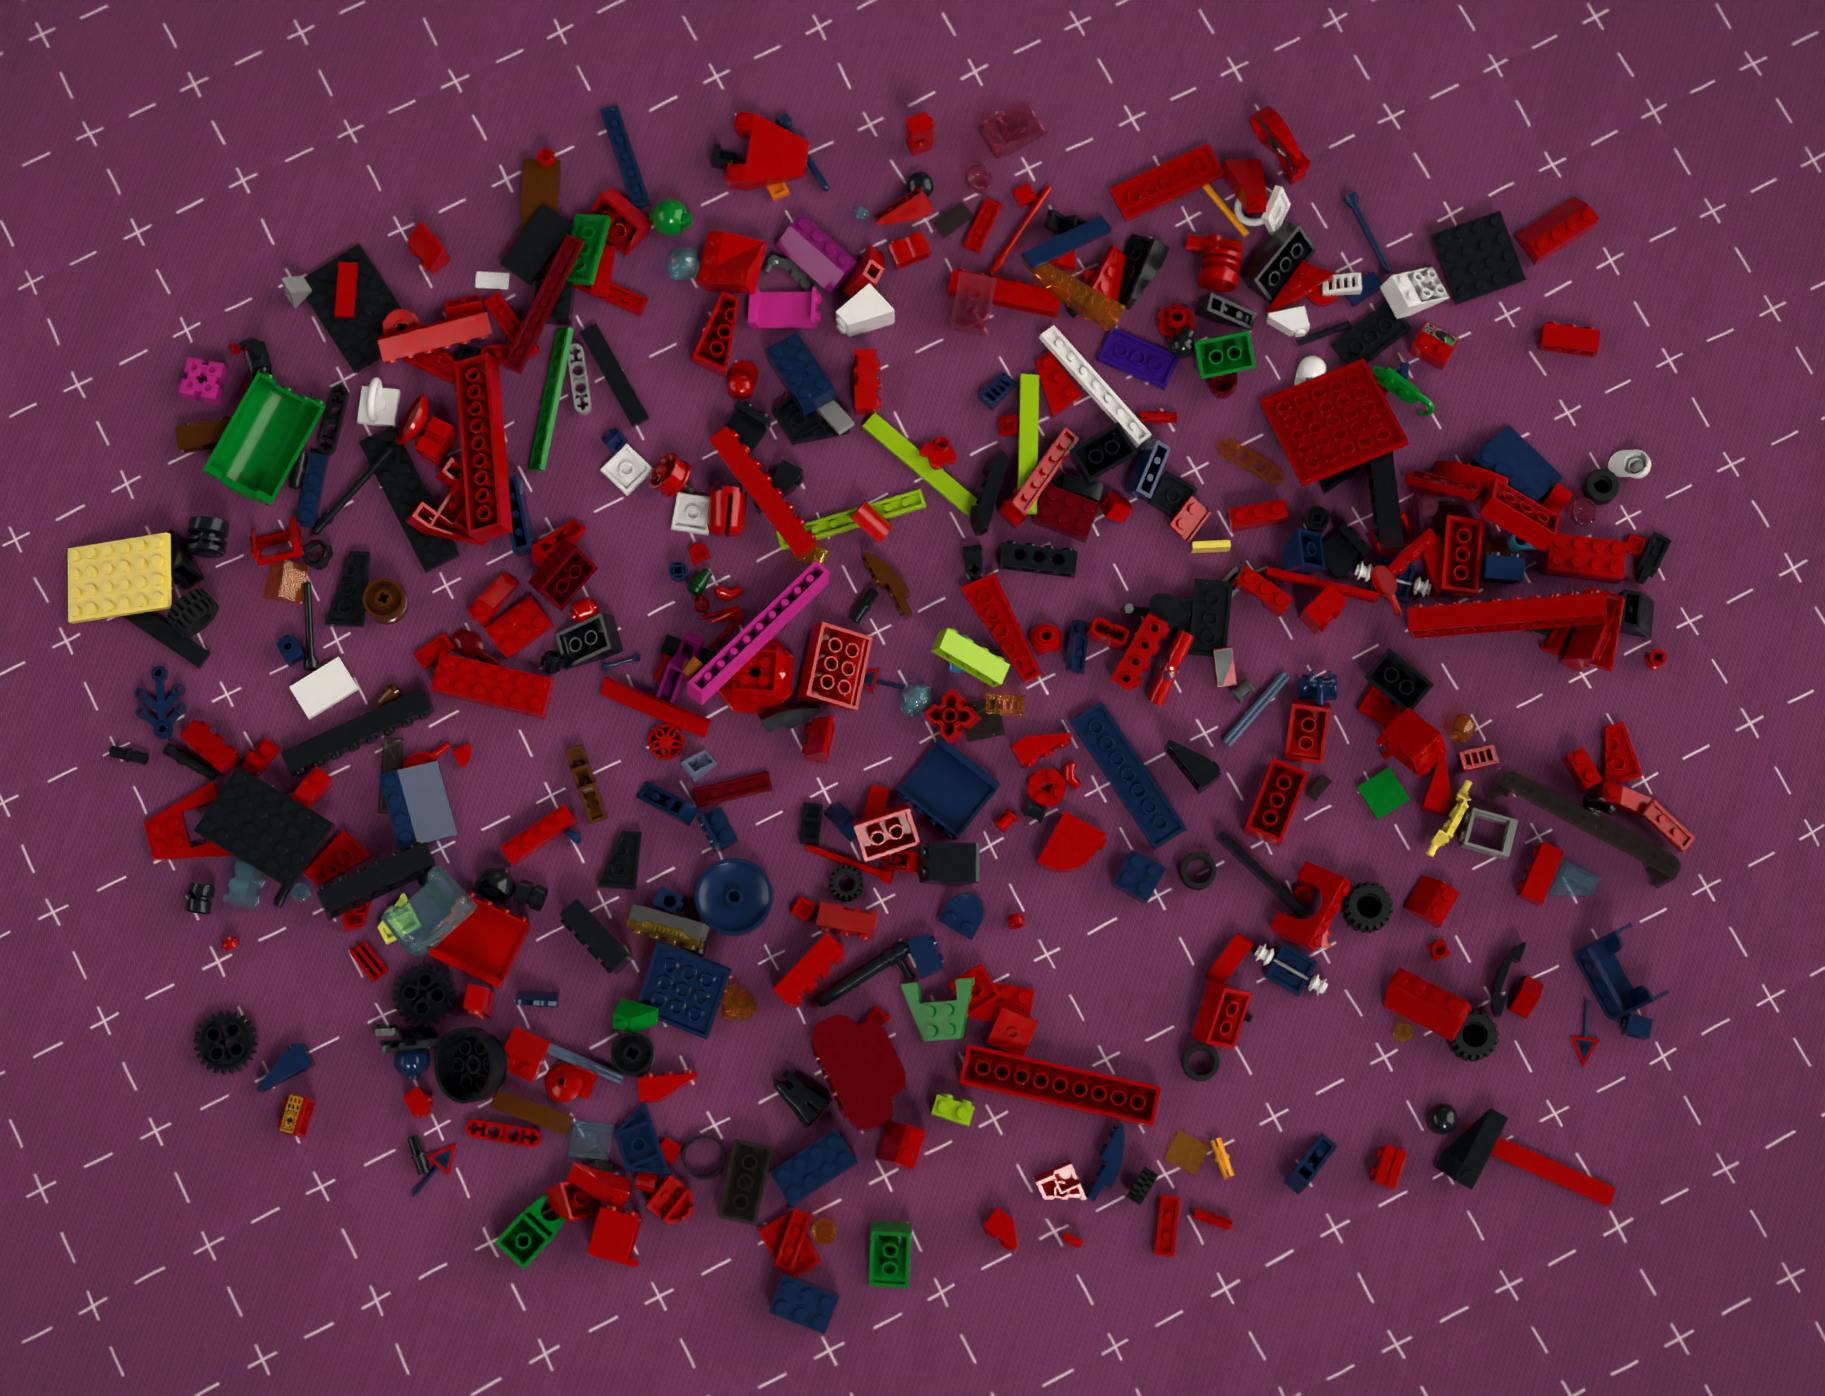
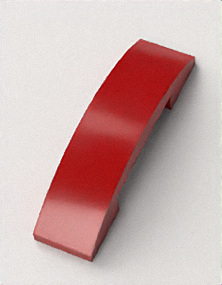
[1433,461,1509,493]

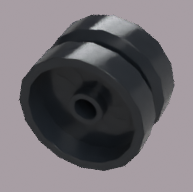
[611,1032,656,1077]

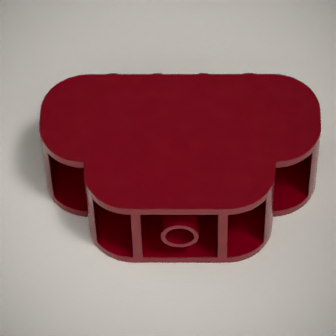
[812,1014,906,1132]

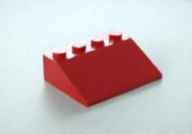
[797,622,873,711]

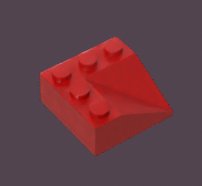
[696,230,767,295]

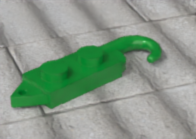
[1372,365,1434,416]

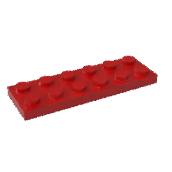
[1109,143,1225,222]

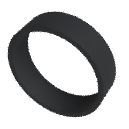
[682,1135,726,1180]

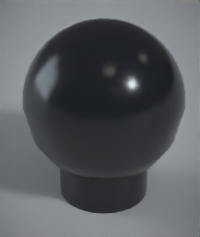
[1169,327,1195,359]

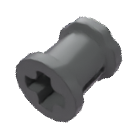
[1230,678,1255,703]

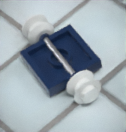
[1354,556,1432,603]
[1254,943,1328,997]

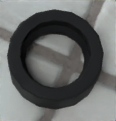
[1179,852,1217,890]
[1181,1043,1220,1081]

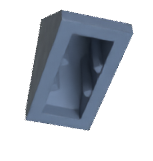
[680,749,718,783]

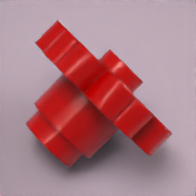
[1157,303,1195,340]

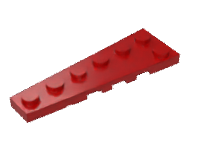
[960,572,1042,683]

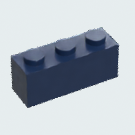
[1124,440,1171,499]

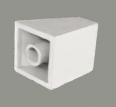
[836,283,895,337]

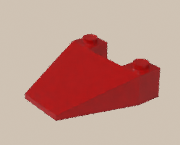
[725,112,810,191]
[405,457,488,546]

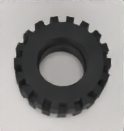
[166,588,219,638]
[1341,882,1394,933]
[1447,1010,1499,1061]

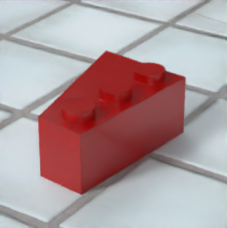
[854,349,881,415]
[816,902,878,941]

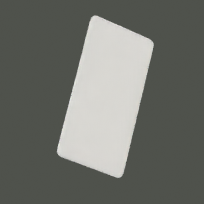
[475,271,510,289]

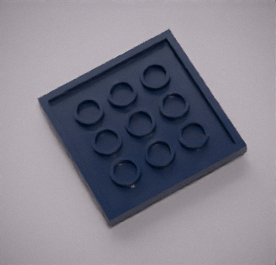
[637,940,732,1039]

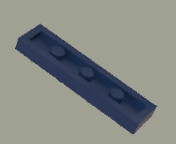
[297,452,329,529]

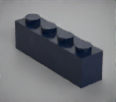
[508,475,535,557]

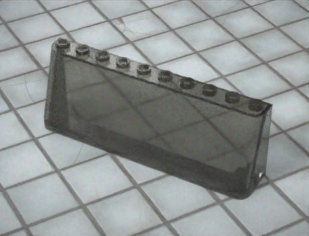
[1485,765,1681,888]

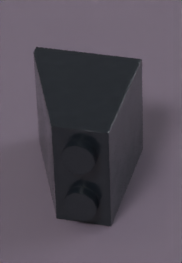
[918,842,980,887]

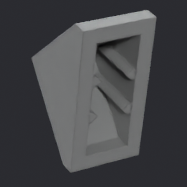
[282,276,312,309]

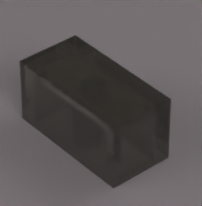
[1306,774,1332,802]

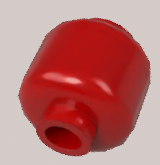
[570,596,599,623]

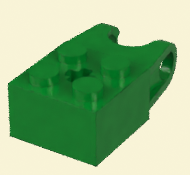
[495,1194,565,1270]

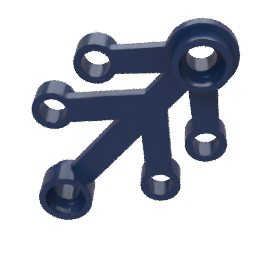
[134,666,187,739]

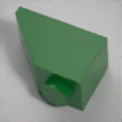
[613,999,658,1032]

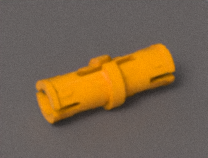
[1210,1137,1235,1179]

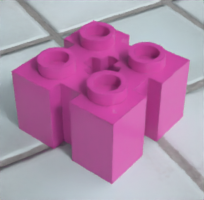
[179,357,229,406]

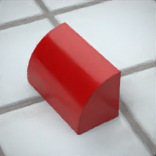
[850,500,893,544]

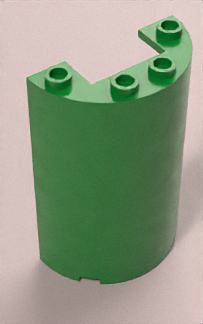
[203,372,326,506]

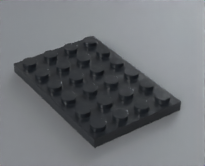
[304,244,406,374]
[193,766,335,890]

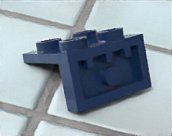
[697,807,739,852]

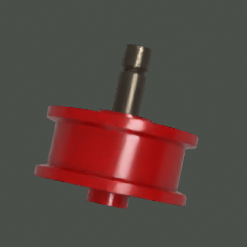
[649,452,695,498]

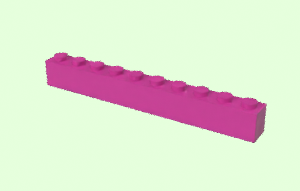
[687,561,830,706]

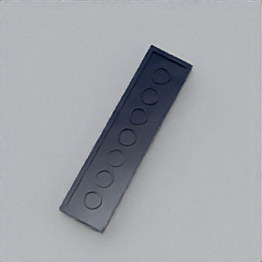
[1070,701,1187,851]

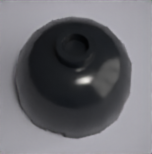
[474,868,515,905]

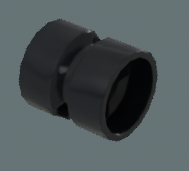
[1302,506,1330,534]
[513,879,548,912]
[185,883,215,915]

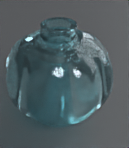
[666,247,700,281]
[898,683,933,718]

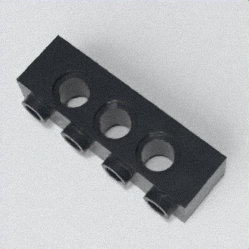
[999,540,1078,578]

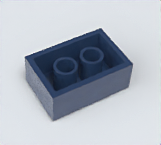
[769,1272,840,1335]

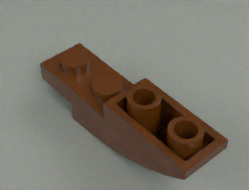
[862,552,912,620]

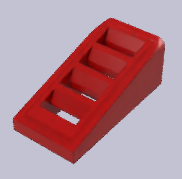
[1457,744,1499,773]

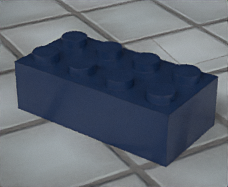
[765,332,836,416]
[769,1129,858,1207]

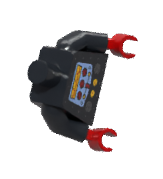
[227,337,272,396]

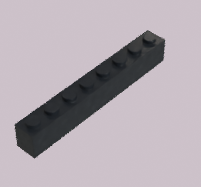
[280,688,434,777]

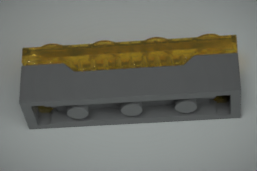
[626,904,710,951]

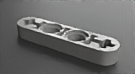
[568,344,592,415]

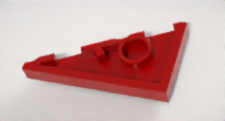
[1266,260,1333,315]

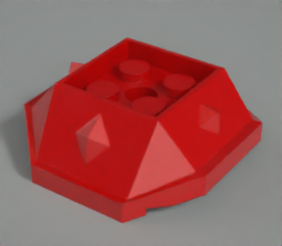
[716,639,794,714]

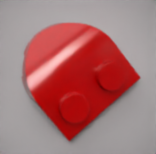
[644,1174,694,1224]

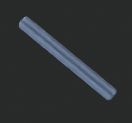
[1223,671,1290,747]
[548,1043,624,1084]

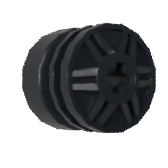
[185,516,230,558]

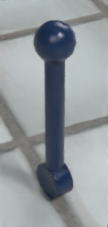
[602,654,641,670]

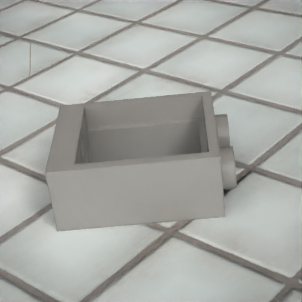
[1459,807,1518,860]

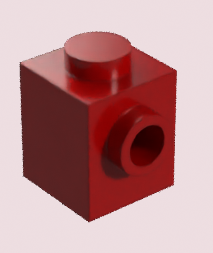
[402,1087,434,1119]

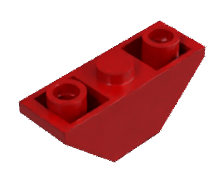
[843,244,884,298]

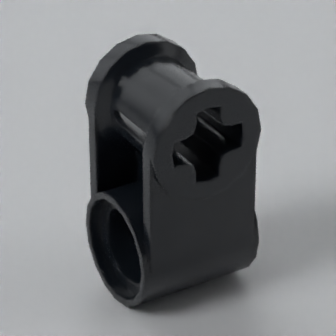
[963,545,983,582]

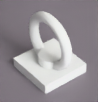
[1234,185,1291,236]
[357,377,400,427]

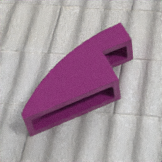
[656,631,705,705]

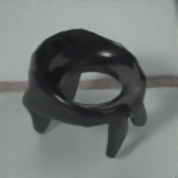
[301,539,333,570]

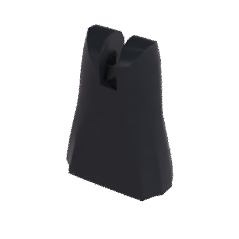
[773,1069,832,1128]

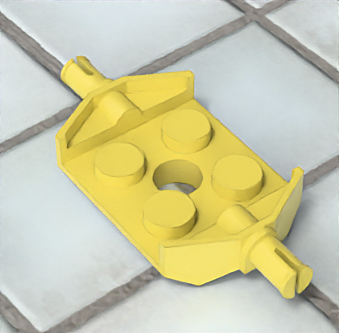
[1426,780,1473,857]

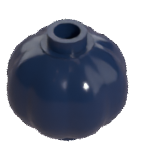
[393,1048,431,1080]

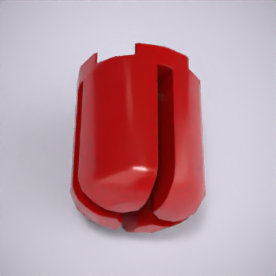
[707,486,748,537]

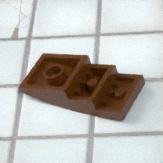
[521,159,561,233]

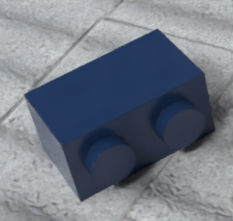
[907,932,945,979]

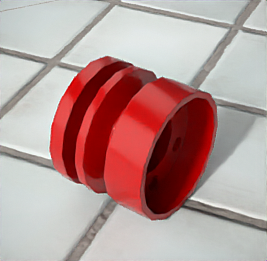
[1198,248,1242,292]

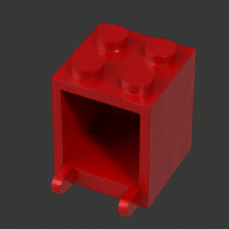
[1376,707,1447,778]
[587,1205,642,1267]

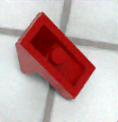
[241,738,281,778]

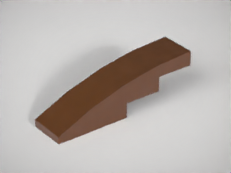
[564,744,608,824]
[489,1089,574,1136]

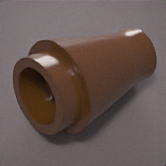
[374,682,403,708]

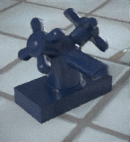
[1298,670,1338,706]

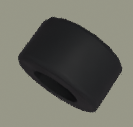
[1582,468,1620,505]

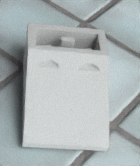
[1380,266,1450,319]

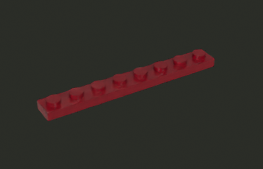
[503,234,585,375]

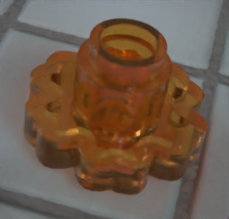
[720,985,757,1021]

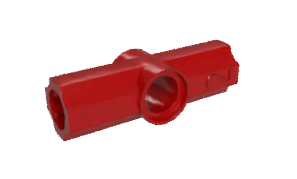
[1185,234,1243,256]

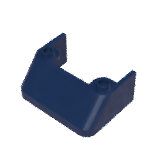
[1575,923,1669,1020]

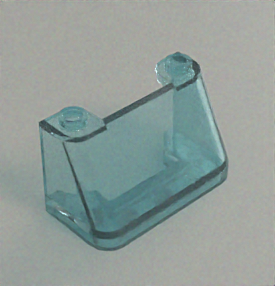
[380,866,477,957]

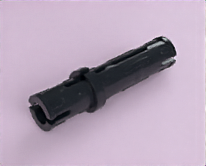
[162,743,219,781]

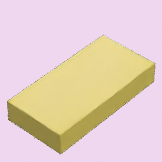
[1191,540,1231,553]

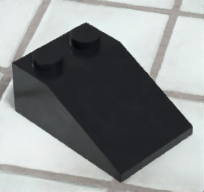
[555,613,624,670]
[1164,740,1221,794]

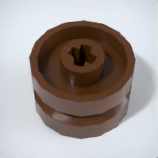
[362,578,409,625]

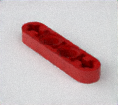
[465,1120,542,1147]

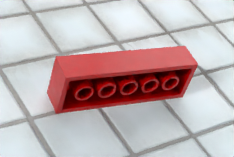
[430,652,555,719]

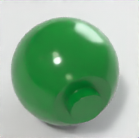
[650,199,693,236]

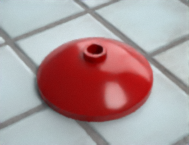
[396,392,429,445]

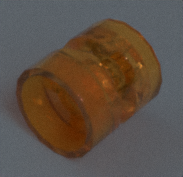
[811,1218,838,1245]

